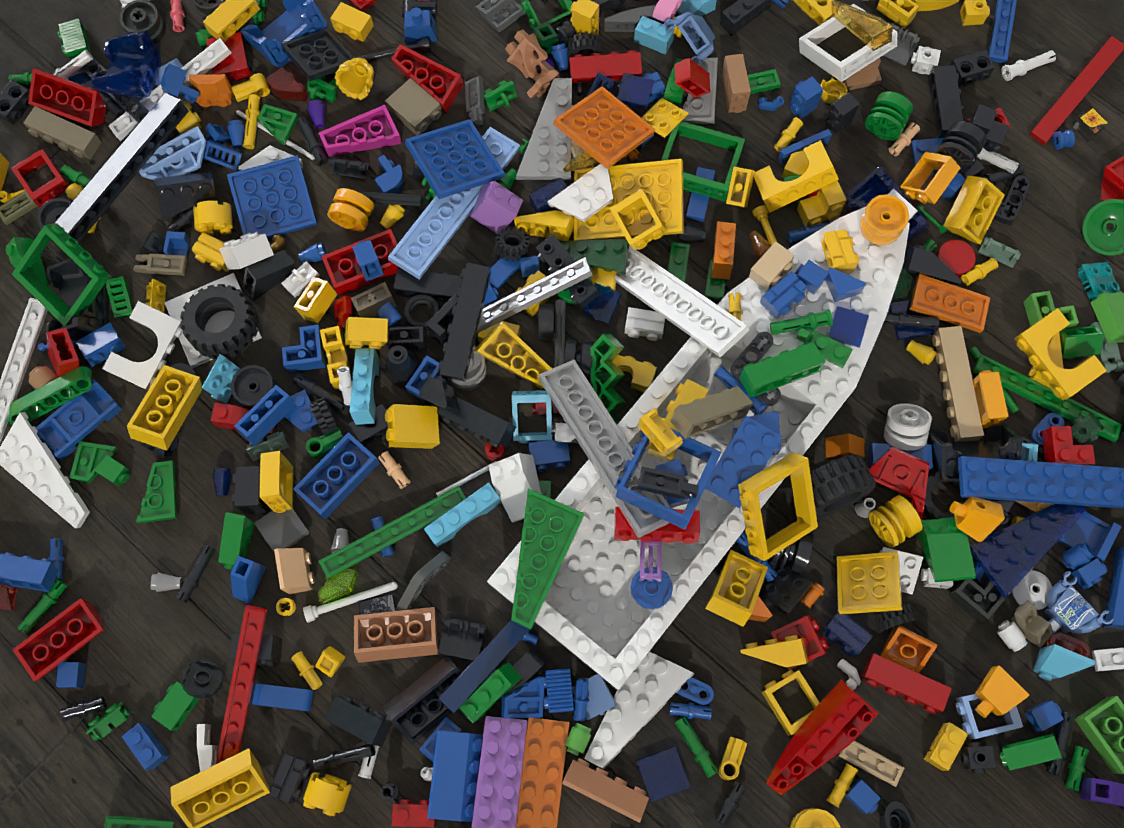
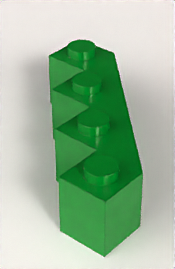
[590,334,625,425]

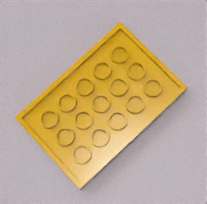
[574,159,684,240]

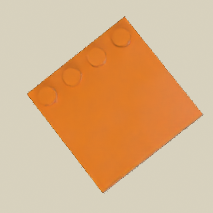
[553,86,655,169]

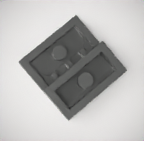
[476,0,526,33]
[255,509,310,553]

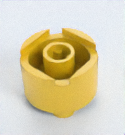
[193,201,233,236]
[303,772,352,816]

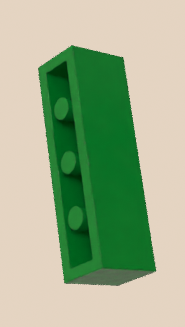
[739,342,826,398]

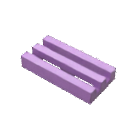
[640,541,662,582]

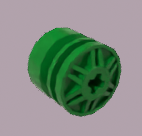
[865,91,913,140]

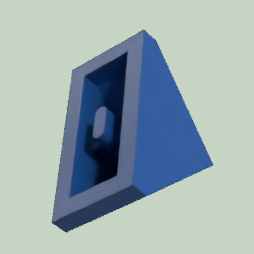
[825,267,866,302]

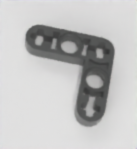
[396,551,451,611]

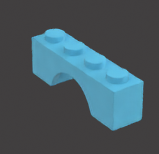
[349,348,380,425]
[424,483,501,548]

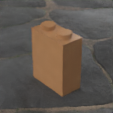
[721,54,751,113]

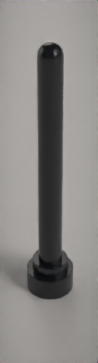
[354,37,431,62]

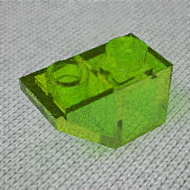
[318,568,359,604]

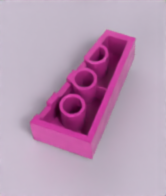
[319,105,401,157]

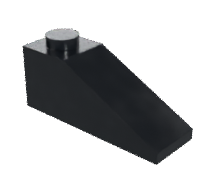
[901,245,962,285]

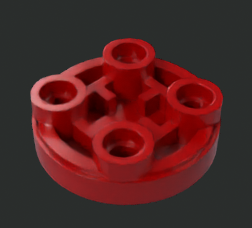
[936,240,976,276]

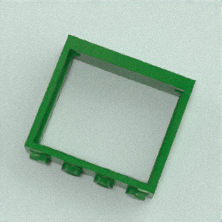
[661,121,745,201]
[12,223,110,327]

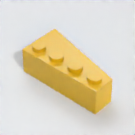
[473,323,552,389]

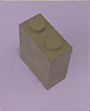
[385,78,442,136]

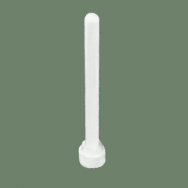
[303,582,398,622]

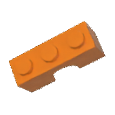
[711,221,736,280]

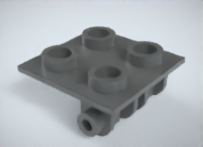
[883,23,920,66]

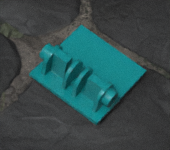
[1078,262,1120,301]

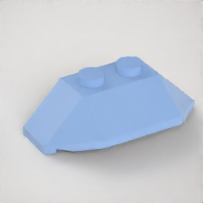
[139,126,206,180]

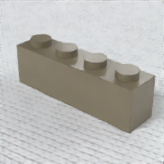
[23,106,102,160]
[670,386,753,439]

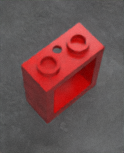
[11,149,69,208]

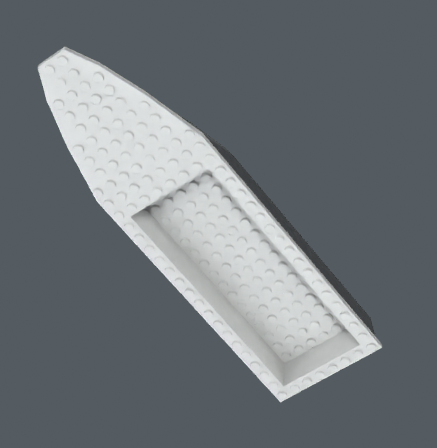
[487,206,910,690]

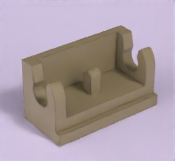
[351,282,396,318]

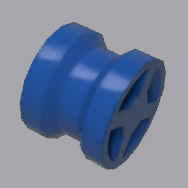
[1052,129,1075,150]

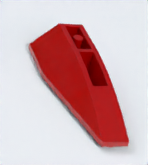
[766,679,879,795]

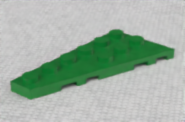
[511,488,585,630]

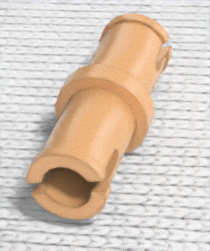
[888,122,920,157]
[378,451,411,489]

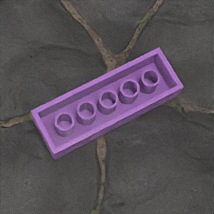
[472,716,528,828]

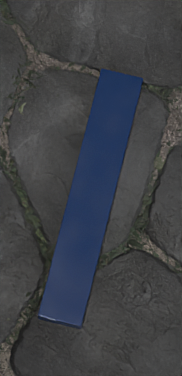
[439,620,536,713]

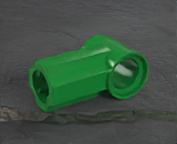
[306,428,343,459]

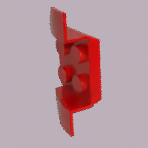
[1100,156,1124,201]

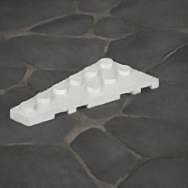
[0,412,90,528]
[584,652,694,769]

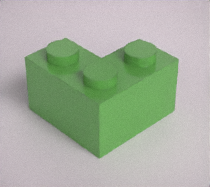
[1023,291,1079,329]

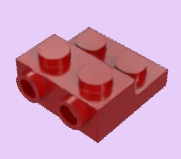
[771,615,829,670]

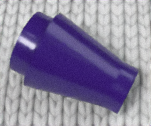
[307,100,326,128]

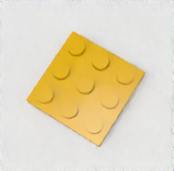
[837,551,902,614]

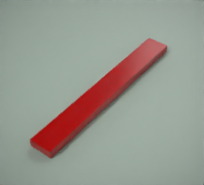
[1030,36,1124,145]
[215,605,268,765]

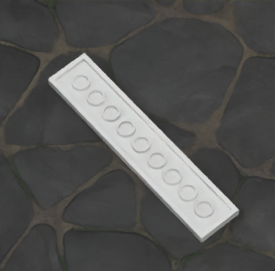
[615,245,749,357]

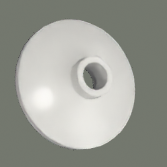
[1012,570,1052,610]

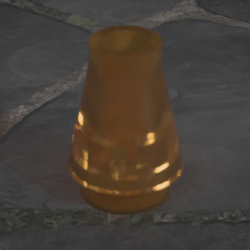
[749,230,772,258]

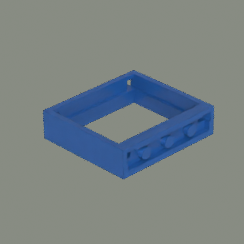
[614,428,721,530]

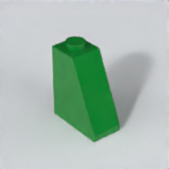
[218,512,255,571]

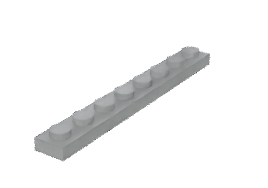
[477,257,593,333]

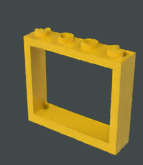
[738,452,818,561]

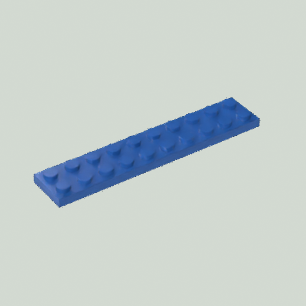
[958,456,1124,508]

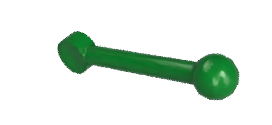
[916,204,947,233]

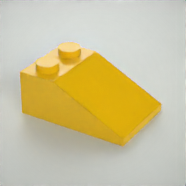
[705,550,768,626]

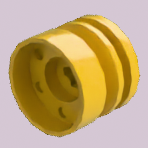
[869,495,923,549]

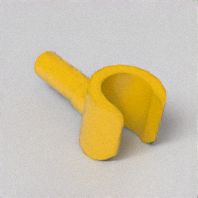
[0,189,26,204]

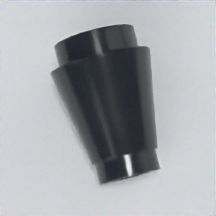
[678,223,706,242]

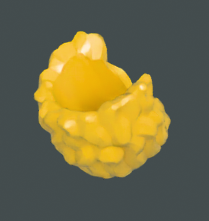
[335,58,374,100]

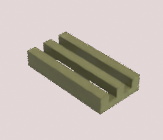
[0,191,37,225]

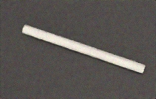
[436,461,496,497]

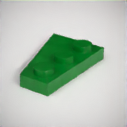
[136,460,177,524]

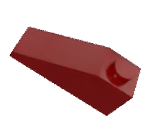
[211,403,274,434]

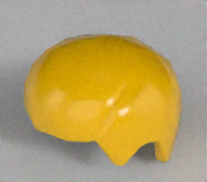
[820,78,848,104]

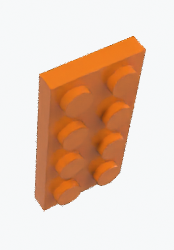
[909,274,990,333]

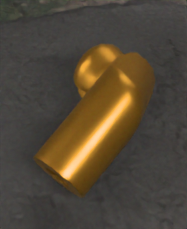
[270,234,285,254]

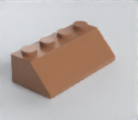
[354,607,439,663]
[562,758,649,823]

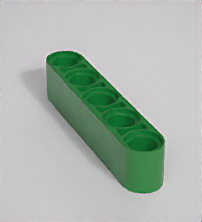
[8,367,92,425]

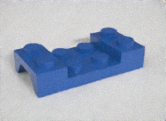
[36,379,122,461]

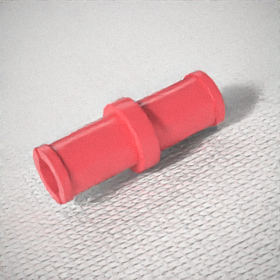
[170,0,185,32]

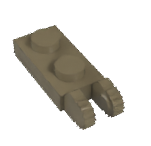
[133,254,187,276]

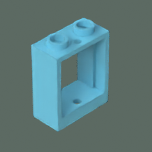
[512,390,553,443]

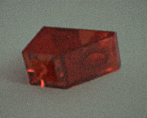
[266,67,307,101]

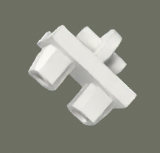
[281,262,320,297]

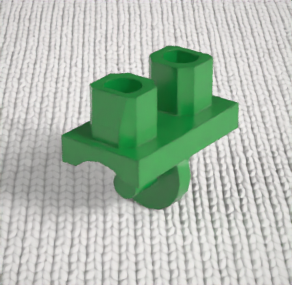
[306,76,339,103]
[484,80,518,112]

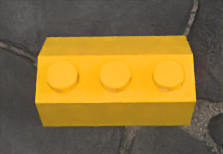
[943,176,1004,245]

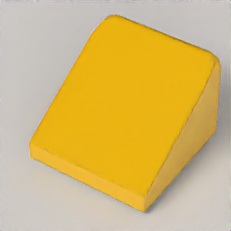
[315,646,345,678]

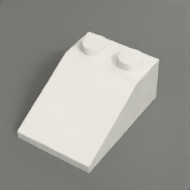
[488,453,541,523]

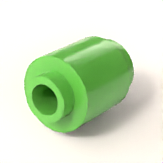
[565,723,591,756]

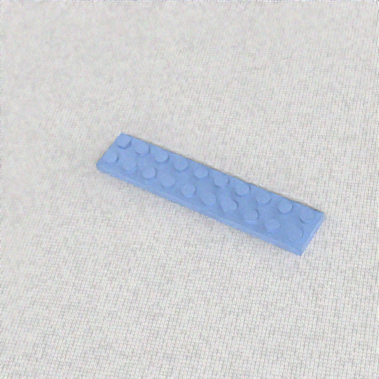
[388,127,520,280]

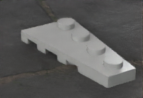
[682,58,718,124]

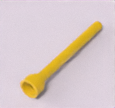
[752,205,777,246]

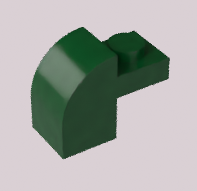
[532,23,570,55]

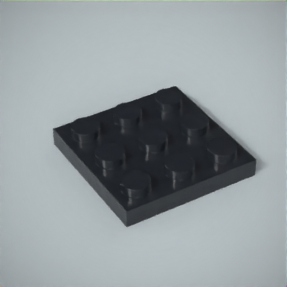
[281,28,354,82]

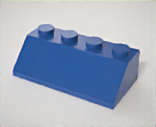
[427,730,483,822]

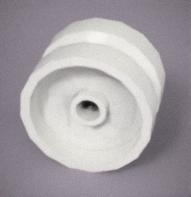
[884,404,932,451]

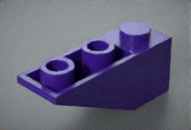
[1081,778,1124,807]

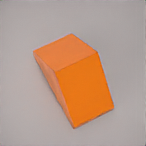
[825,433,865,459]

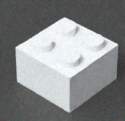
[219,232,274,269]

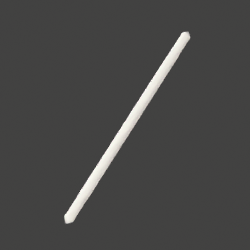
[236,110,315,160]

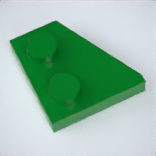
[257,104,298,145]
[69,441,118,483]

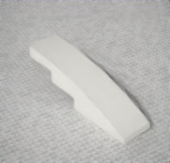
[197,724,218,772]

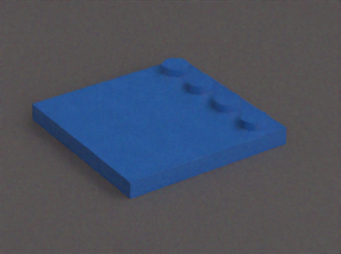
[405,119,505,199]
[227,155,318,239]

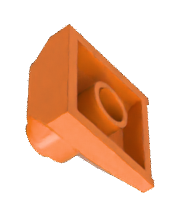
[189,74,234,107]

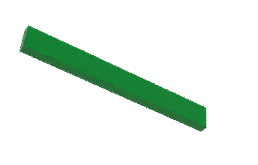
[973,354,1122,442]
[318,486,466,579]

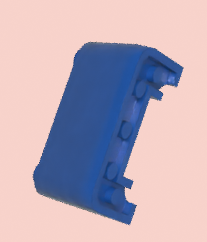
[240,0,327,68]

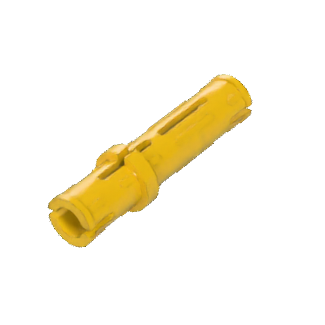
[243,94,260,149]

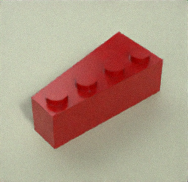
[391,44,464,113]

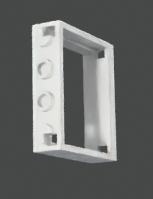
[799,4,897,82]

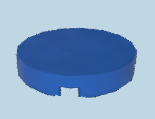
[630,567,673,610]

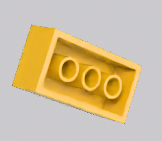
[127,365,202,451]

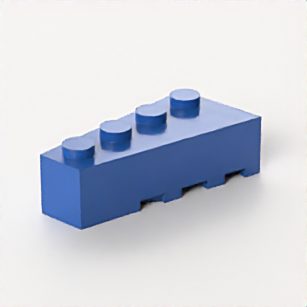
[1102,546,1124,629]

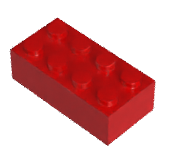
[322,229,400,296]

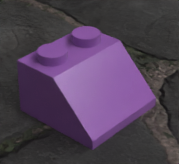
[470,181,523,233]

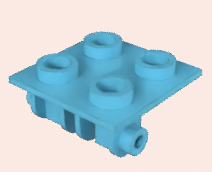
[202,354,240,404]

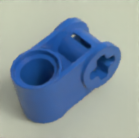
[377,302,402,327]

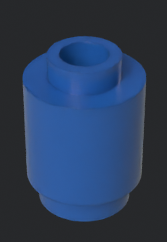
[1061,542,1095,570]

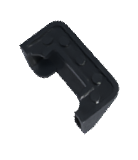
[45,258,108,338]
[927,424,1022,482]

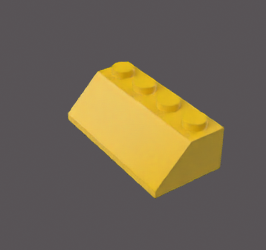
[170,748,270,828]

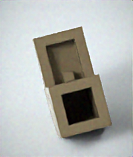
[1011,600,1053,648]

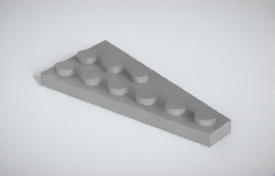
[516,78,572,180]

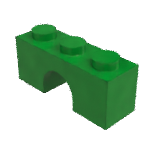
[460,662,522,723]

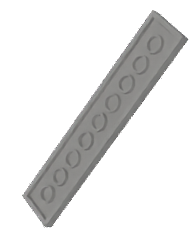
[539,360,671,538]

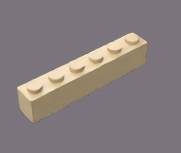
[932,326,984,442]

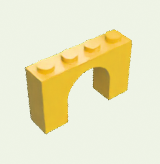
[754,140,839,212]
[1014,308,1107,400]

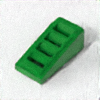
[106,276,133,319]

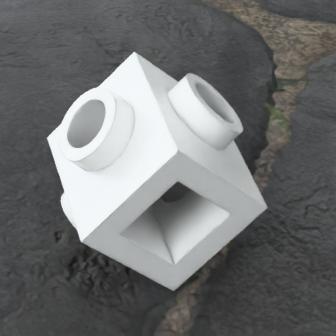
[911,46,941,75]

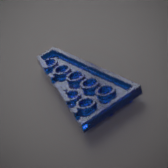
[970,504,1085,599]

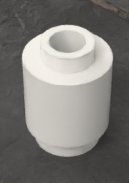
[997,620,1028,652]

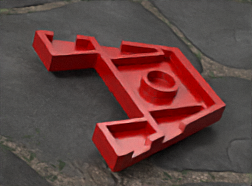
[864,446,930,520]

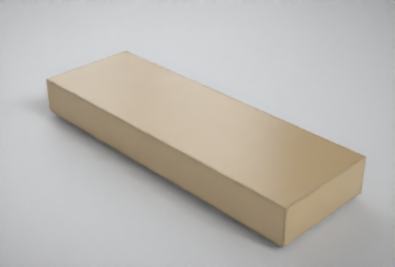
[838,741,904,787]

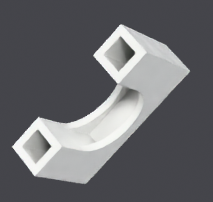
[103,301,183,390]

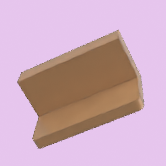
[843,58,882,90]

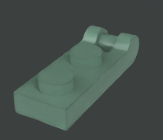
[1091,322,1124,373]

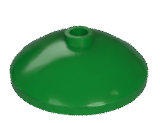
[1082,199,1124,255]

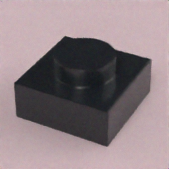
[142,231,165,254]

